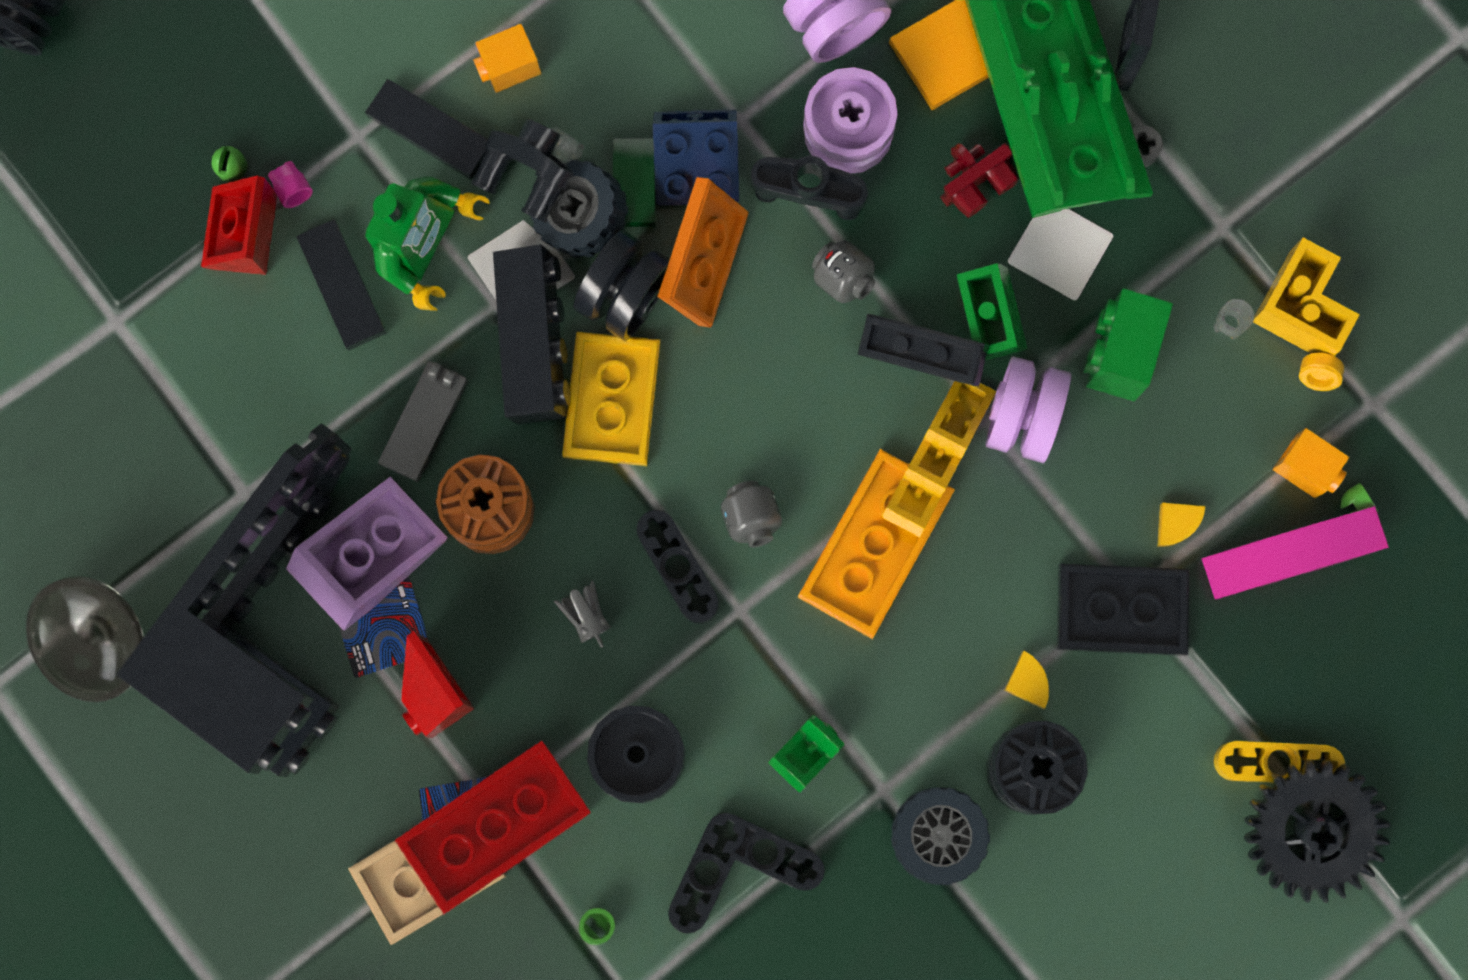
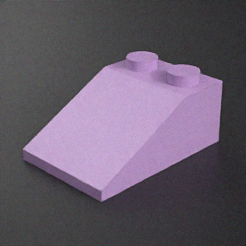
[286,477,448,631]

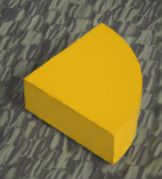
[1157,503,1205,547]
[1004,651,1049,709]

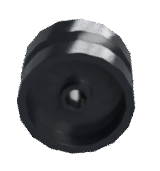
[573,230,670,341]
[587,705,686,804]

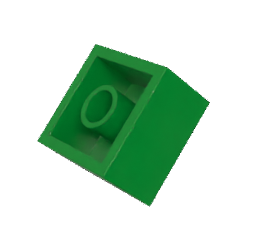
[1083,288,1173,402]

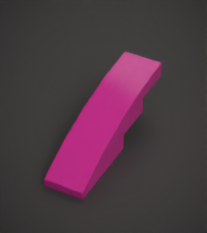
[1202,506,1389,599]

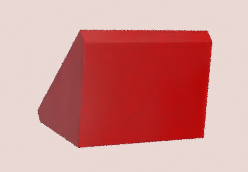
[201,175,277,275]

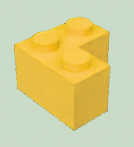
[1252,237,1360,356]

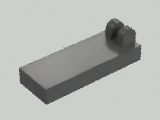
[378,361,469,483]

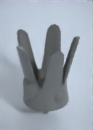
[553,581,612,648]

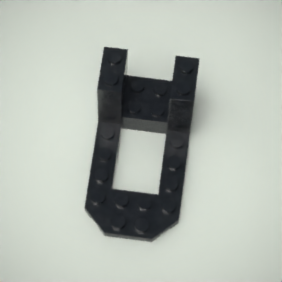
[116,423,352,777]

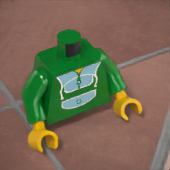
[365,176,490,311]

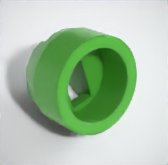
[211,146,247,182]
[1341,483,1379,514]
[578,908,615,945]

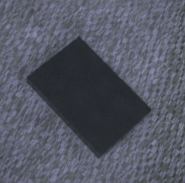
[1115,0,1159,91]
[1057,563,1189,656]

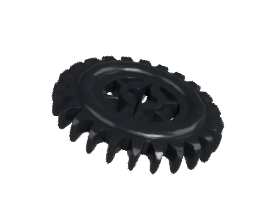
[1244,759,1391,903]

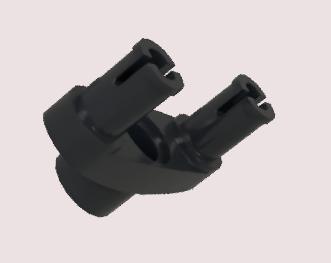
[471,118,573,223]
[751,156,868,220]

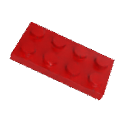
[394,741,591,915]

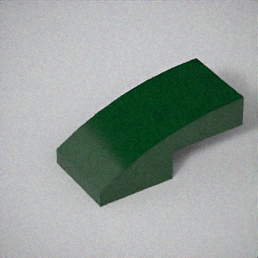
[613,138,656,227]

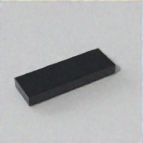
[365,79,488,180]
[296,219,387,351]
[857,313,989,386]

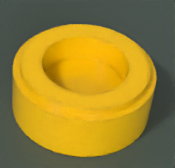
[1299,353,1344,391]

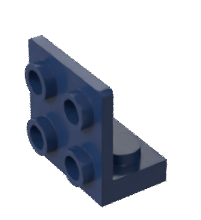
[653,109,739,206]

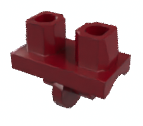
[940,143,1019,218]

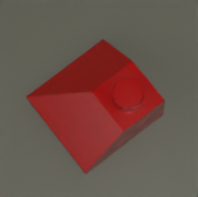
[401,631,475,738]

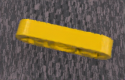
[1214,741,1345,783]

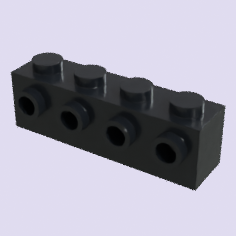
[493,244,571,425]

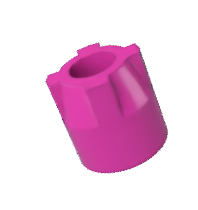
[268,161,313,208]

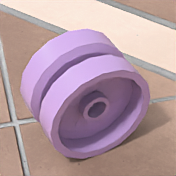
[783,0,891,63]
[803,67,898,173]
[986,356,1071,464]

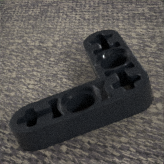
[668,813,825,934]

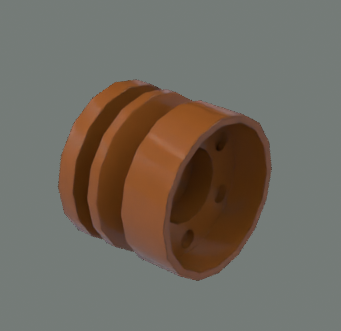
[436,454,535,554]

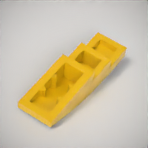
[882,381,996,537]

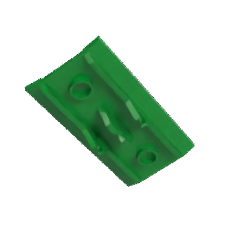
[965,0,1153,218]

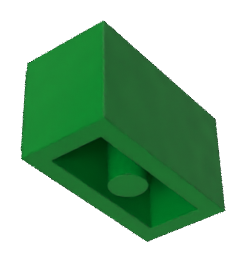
[957,263,1028,360]

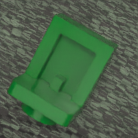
[768,715,844,793]

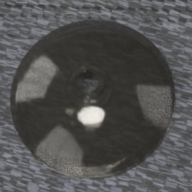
[26,576,144,702]

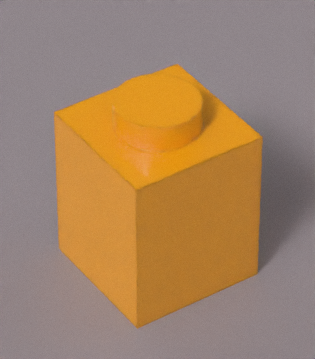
[473,24,541,93]
[1272,428,1349,498]

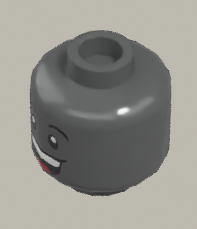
[812,240,875,304]
[721,481,782,548]

